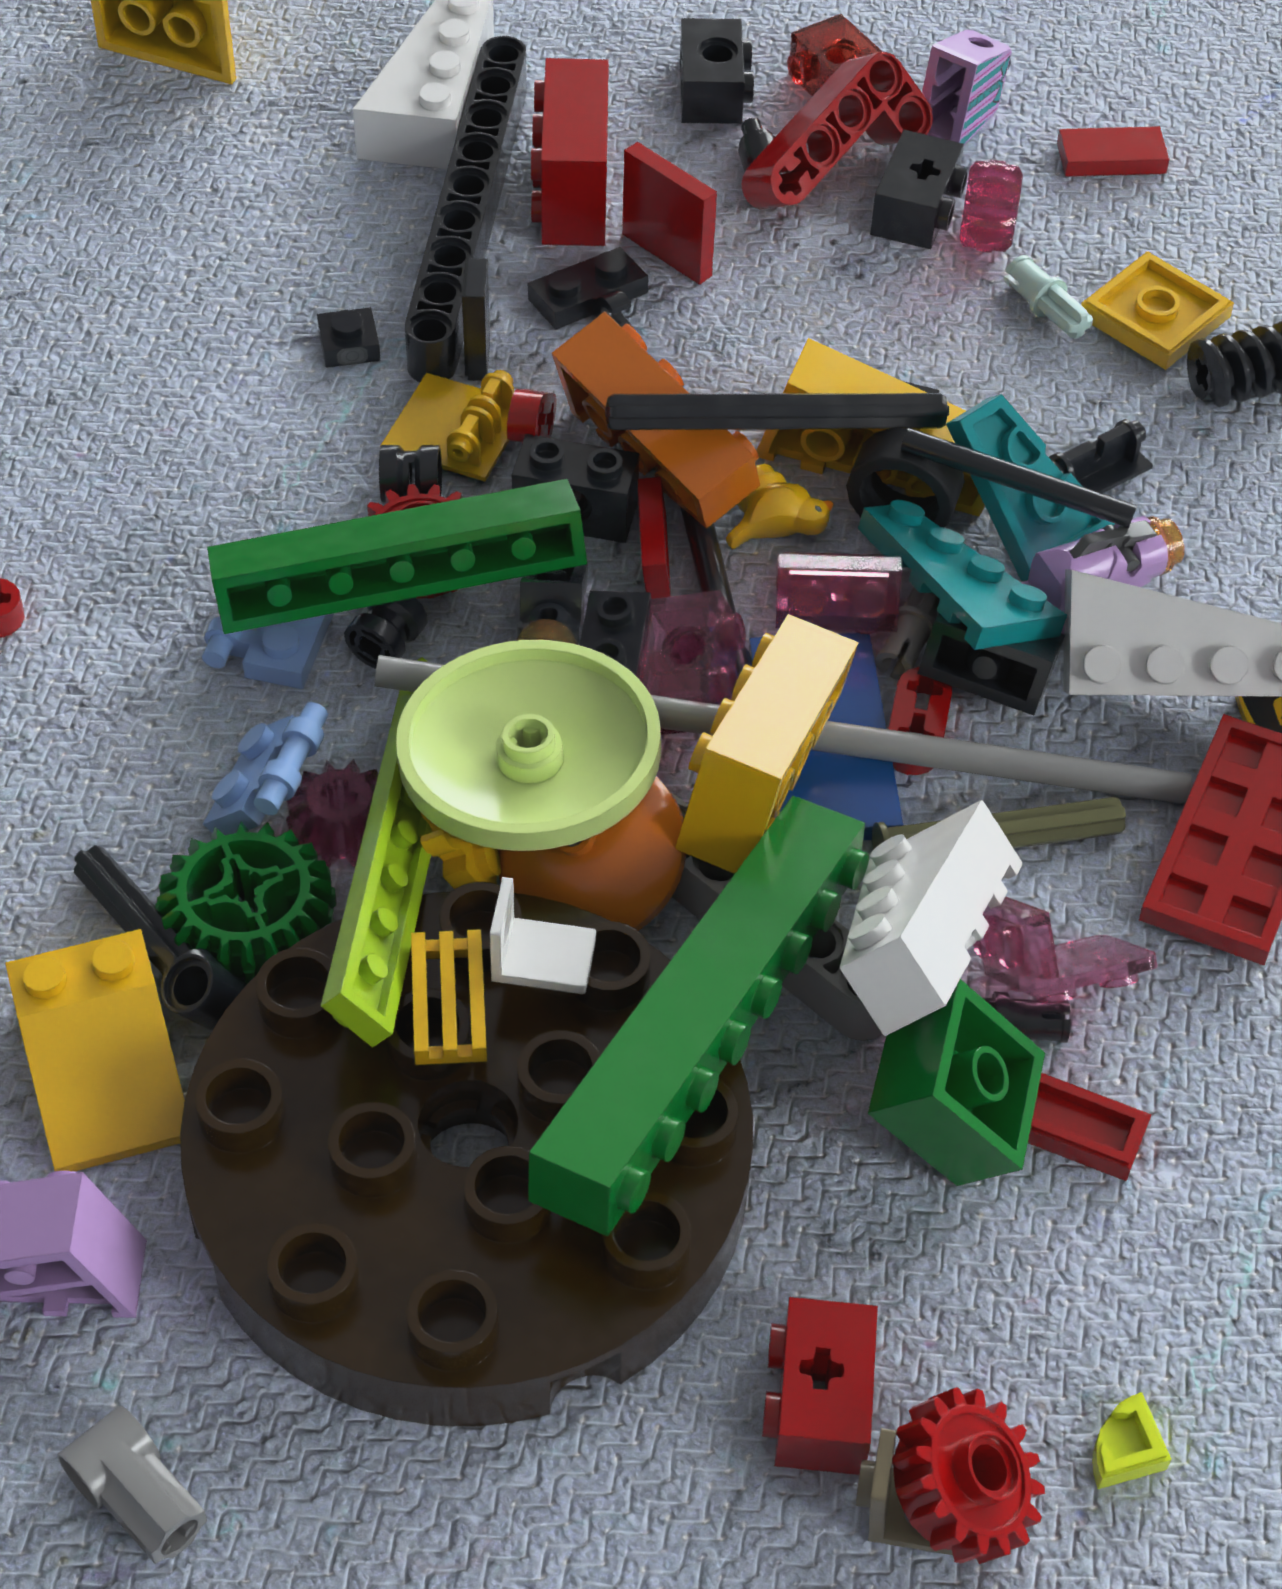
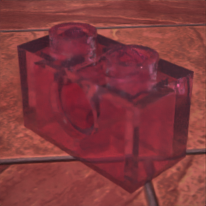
[640,590,746,735]

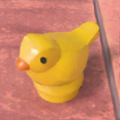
[726,464,834,550]

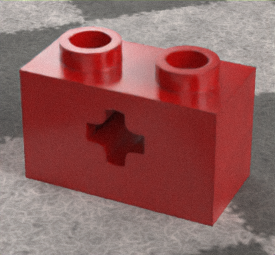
[762,1297,878,1475]

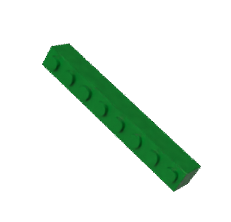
[528,796,869,1237]

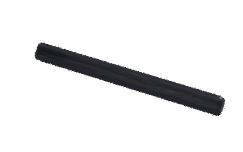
[605,393,949,430]

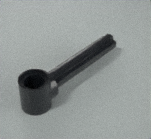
[74,845,247,1031]

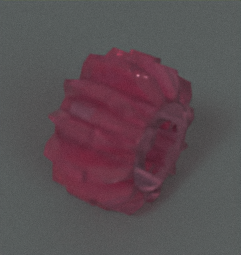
[959,159,1023,253]
[286,759,378,868]

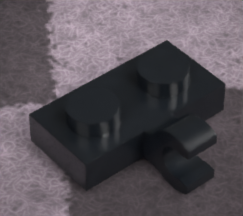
[527,247,648,330]

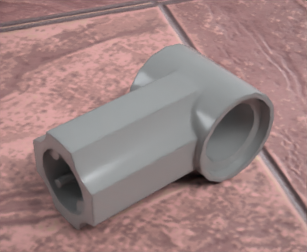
[57,1405,207,1564]

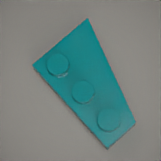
[946,394,1115,581]

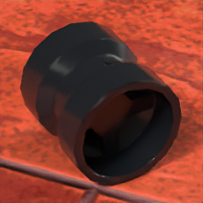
[379,445,442,503]
[344,598,428,669]

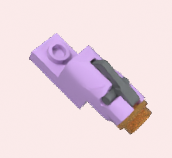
[1022,516,1185,634]

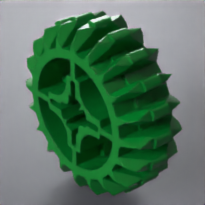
[155,821,337,984]

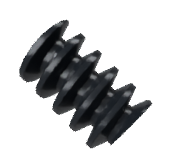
[1187,321,1282,407]

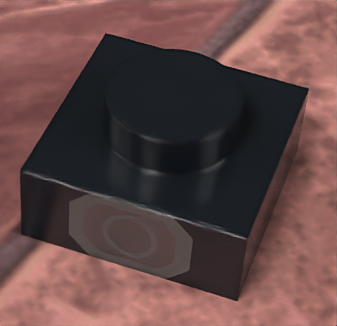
[317,307,381,368]

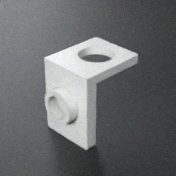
[490,877,596,994]

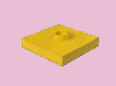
[1081,251,1234,370]

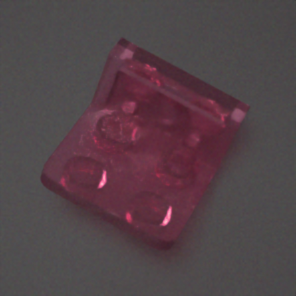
[775,552,902,634]
[973,896,1158,1004]

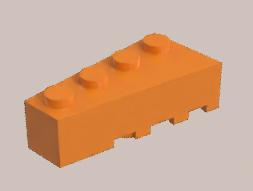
[551,311,760,529]

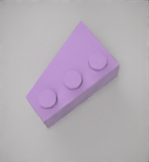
[0,1170,147,1318]

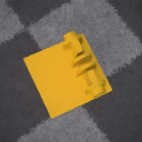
[380,370,514,481]

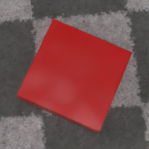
[622,142,717,285]

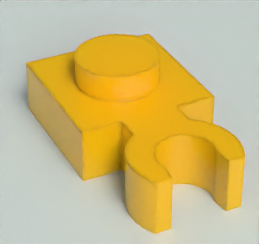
[420,813,502,890]

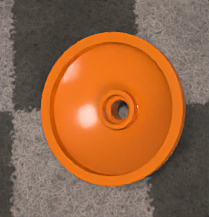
[498,776,686,931]

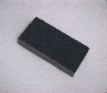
[462,258,490,381]

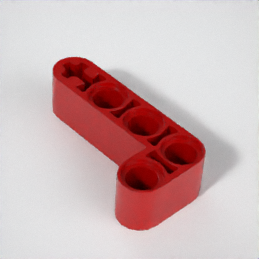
[742,52,933,209]

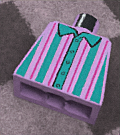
[922,30,1012,145]

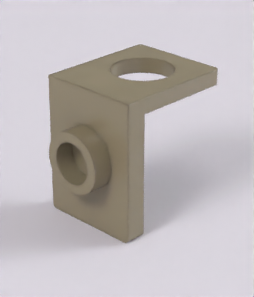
[856,1428,953,1555]

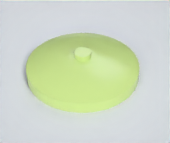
[396,640,661,851]

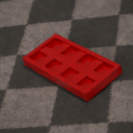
[1139,714,1282,966]

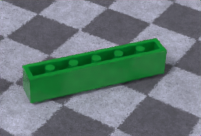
[207,479,588,634]

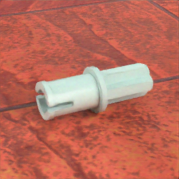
[1004,255,1093,339]

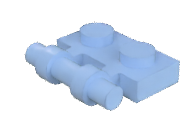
[202,613,334,689]
[203,702,328,835]

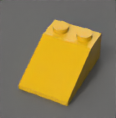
[91,0,236,85]
[5,929,185,1172]

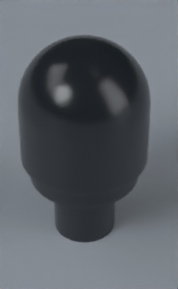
[738,118,781,174]

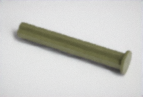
[872,797,1126,850]

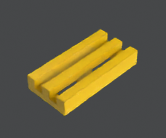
[411,929,487,1065]

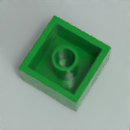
[868,979,1045,1186]

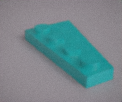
[858,500,1067,650]

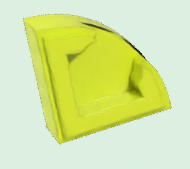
[1092,1392,1172,1489]

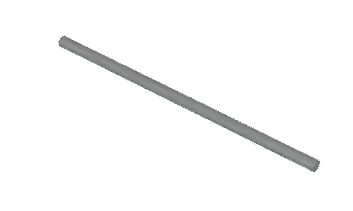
[374,655,1192,804]

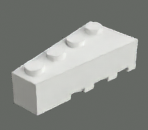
[353,0,494,169]
[1063,569,1282,697]
[839,800,1023,1036]

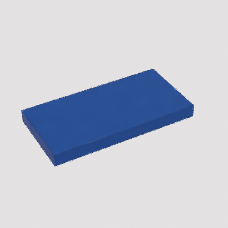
[748,632,904,840]

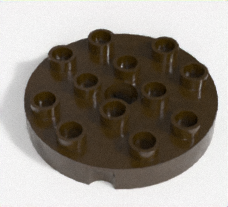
[180,882,753,1427]

